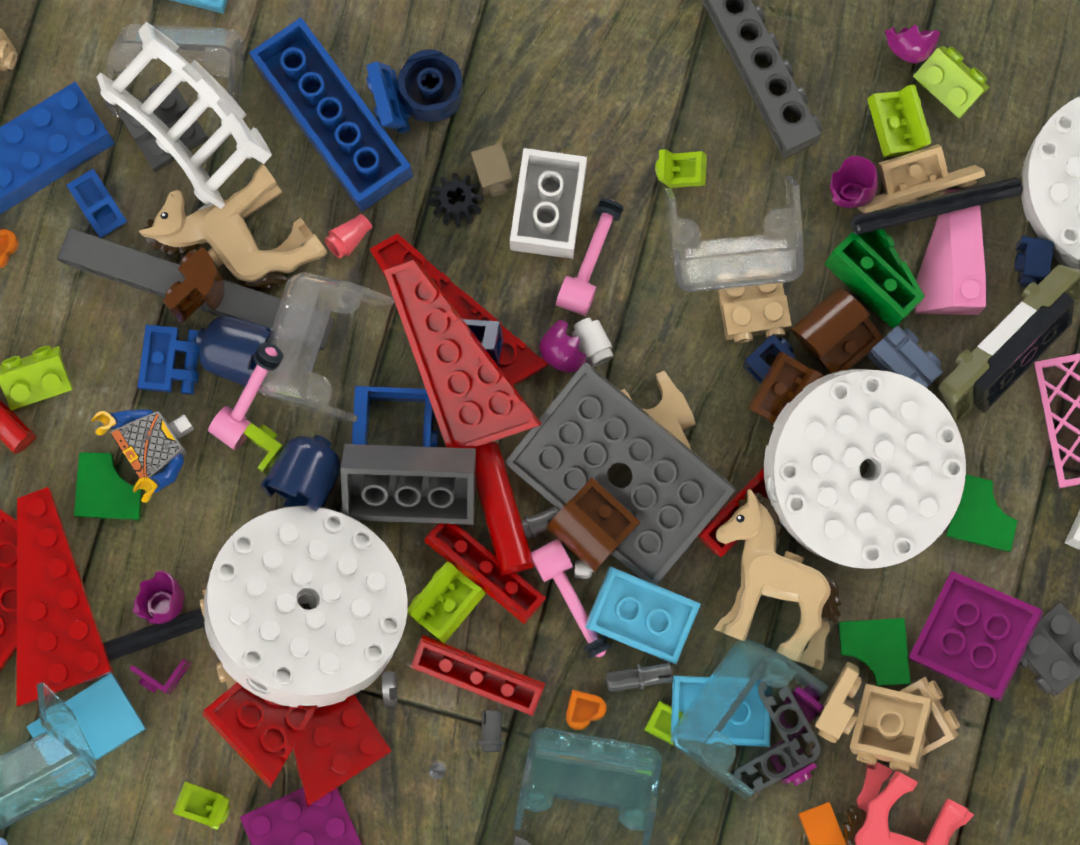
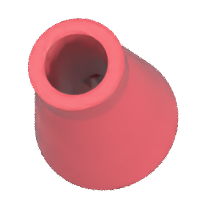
[324,214,372,259]

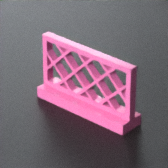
[1034,353,1080,489]

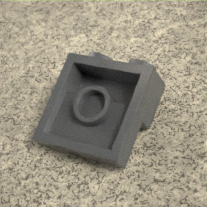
[119,81,208,172]
[1019,603,1080,696]

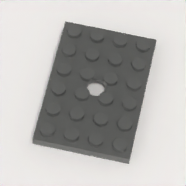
[504,362,737,585]

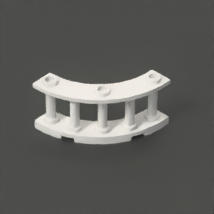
[97,22,272,209]

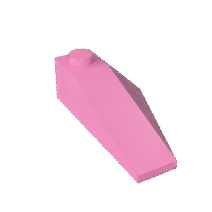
[915,189,986,315]

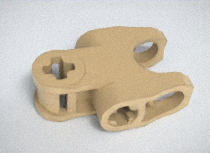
[621,371,696,449]

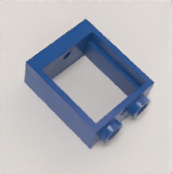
[352,386,438,447]

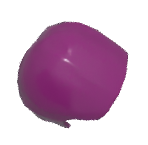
[885,25,940,64]
[830,156,878,208]
[539,320,586,373]
[132,570,185,625]

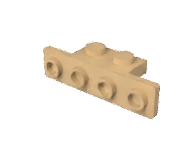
[857,144,985,213]

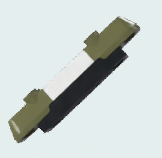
[938,265,1080,423]

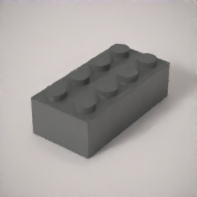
[341,444,476,525]

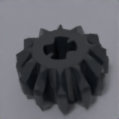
[429,173,484,228]

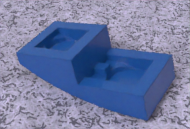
[66,169,127,238]

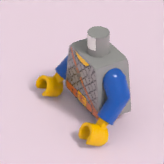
[91,409,195,503]

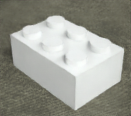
[510,148,587,259]

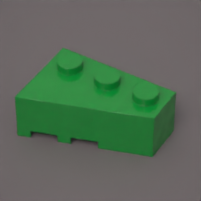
[824,209,925,329]

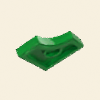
[74,452,143,521]
[945,474,1018,553]
[838,618,910,686]

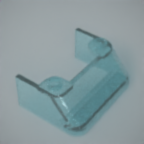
[671,639,828,799]
[0,682,97,830]
[514,728,662,845]

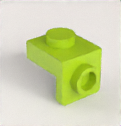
[655,149,707,188]
[243,423,283,475]
[173,781,230,830]

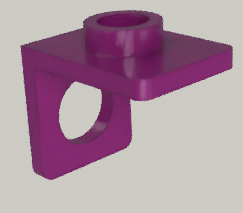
[129,659,191,695]
[779,687,824,738]
[766,736,817,786]

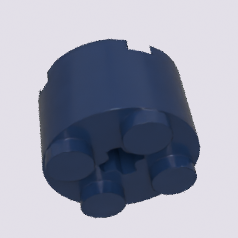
[398,49,463,122]

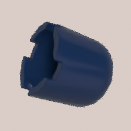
[196,315,278,387]
[260,435,341,512]

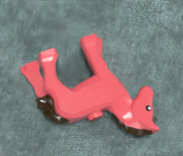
[843,762,974,845]

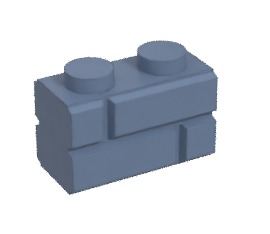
[867,326,944,388]

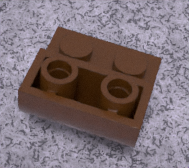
[162,247,224,324]
[790,288,884,374]
[748,352,824,425]
[546,477,640,573]

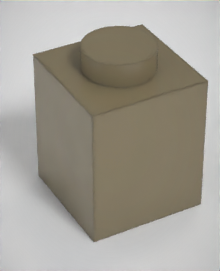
[471,143,513,197]

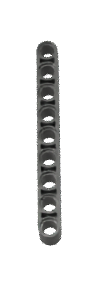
[57,229,335,350]

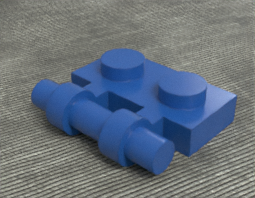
[366,61,411,133]
[138,325,199,395]

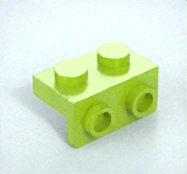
[913,46,990,118]
[867,85,931,158]
[0,346,73,410]
[407,562,486,643]

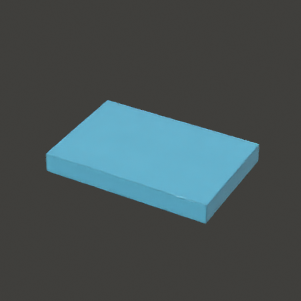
[585,566,701,664]
[26,673,147,783]
[671,676,772,747]

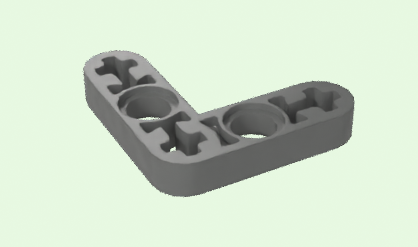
[732,674,821,796]

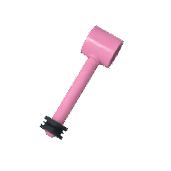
[556,198,624,317]
[208,343,283,451]
[531,539,612,659]

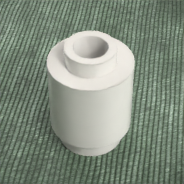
[571,318,614,368]

